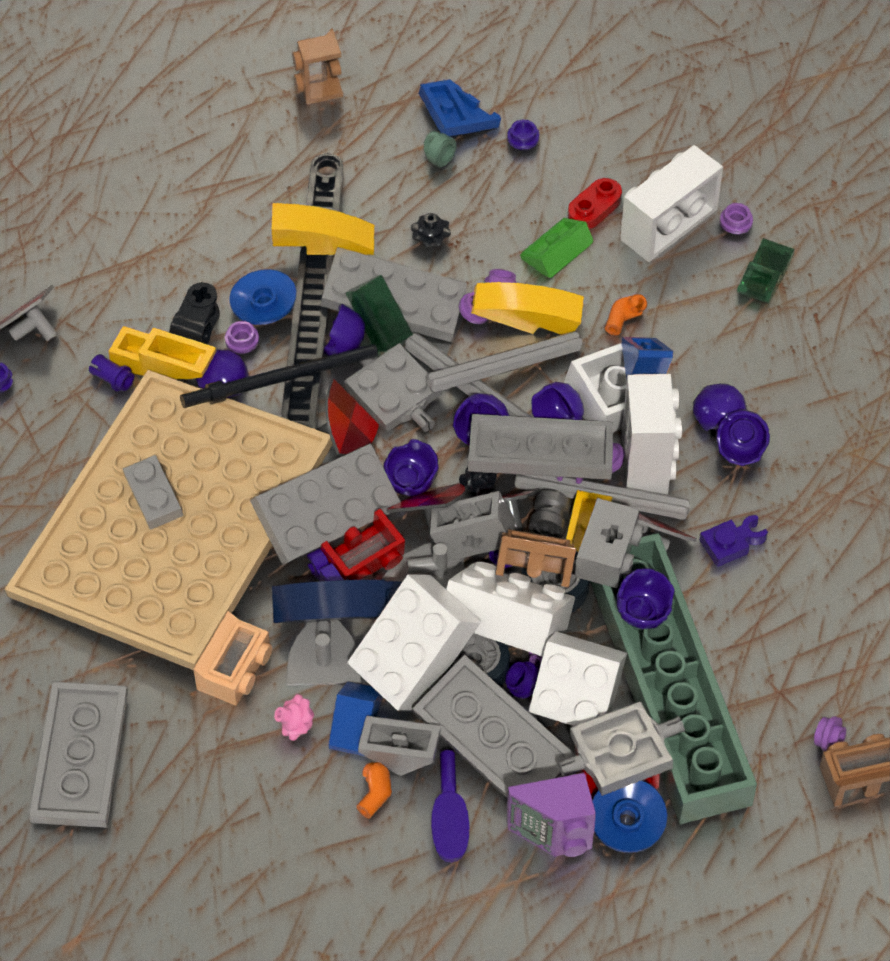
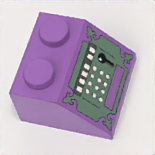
[506,773,596,857]

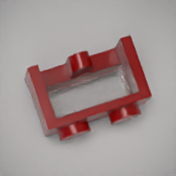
[321,509,405,580]

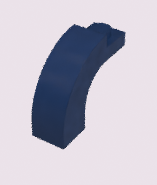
[272,580,402,623]

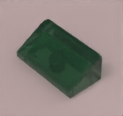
[346,275,413,352]

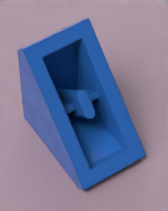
[622,337,673,380]
[329,681,383,756]

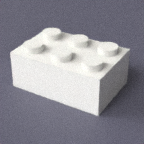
[620,145,723,262]
[621,374,682,494]
[446,562,575,656]
[347,574,481,711]

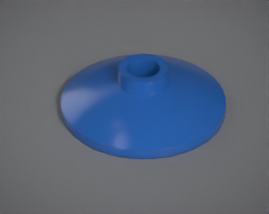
[229,269,297,325]
[592,781,667,853]

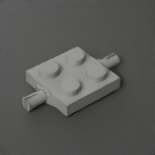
[344,343,442,432]
[558,701,685,796]

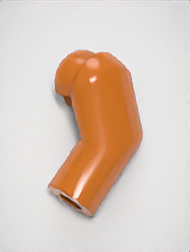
[605,294,647,335]
[356,762,392,819]

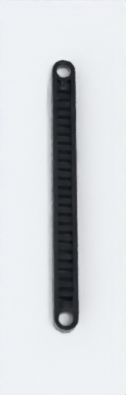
[281,153,344,429]

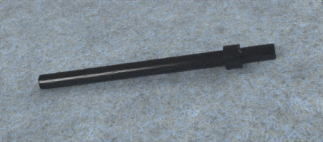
[180,344,378,408]

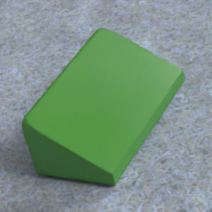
[520,218,593,278]

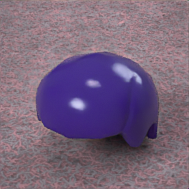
[324,304,365,356]
[196,350,250,398]
[531,382,584,420]
[693,383,747,432]
[452,393,510,446]
[716,409,770,466]
[383,439,439,496]
[617,568,675,629]

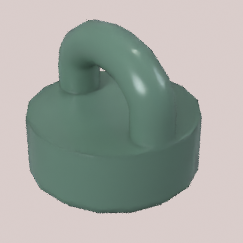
[424,131,456,167]

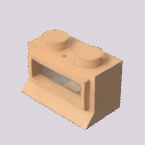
[194,611,272,706]

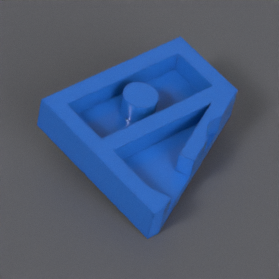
[419,79,501,136]

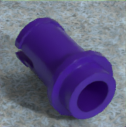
[89,354,134,392]

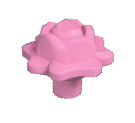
[274,694,314,741]

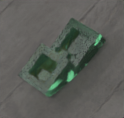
[737,238,795,304]

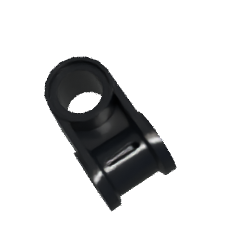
[169,282,220,345]

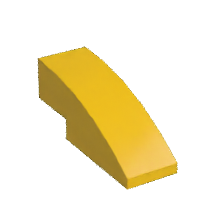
[271,203,374,255]
[471,282,584,335]
[108,326,217,379]

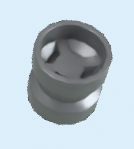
[529,490,571,538]

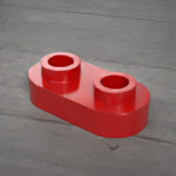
[568,178,622,230]

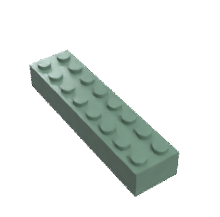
[590,533,757,824]

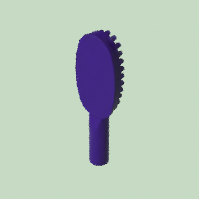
[431,750,470,863]

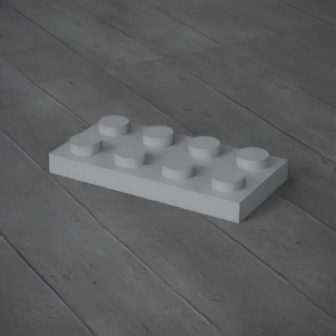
[320,247,467,342]
[468,414,613,480]
[250,443,400,565]
[413,655,576,799]
[29,681,128,828]

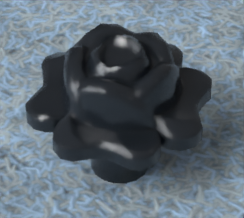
[411,213,451,247]
[459,467,497,497]

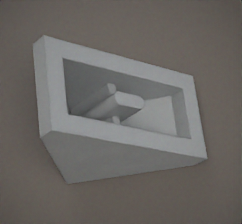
[358,716,441,776]

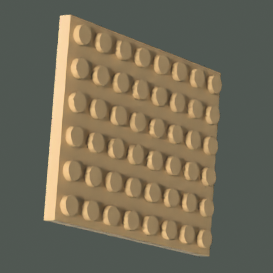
[5,370,333,670]

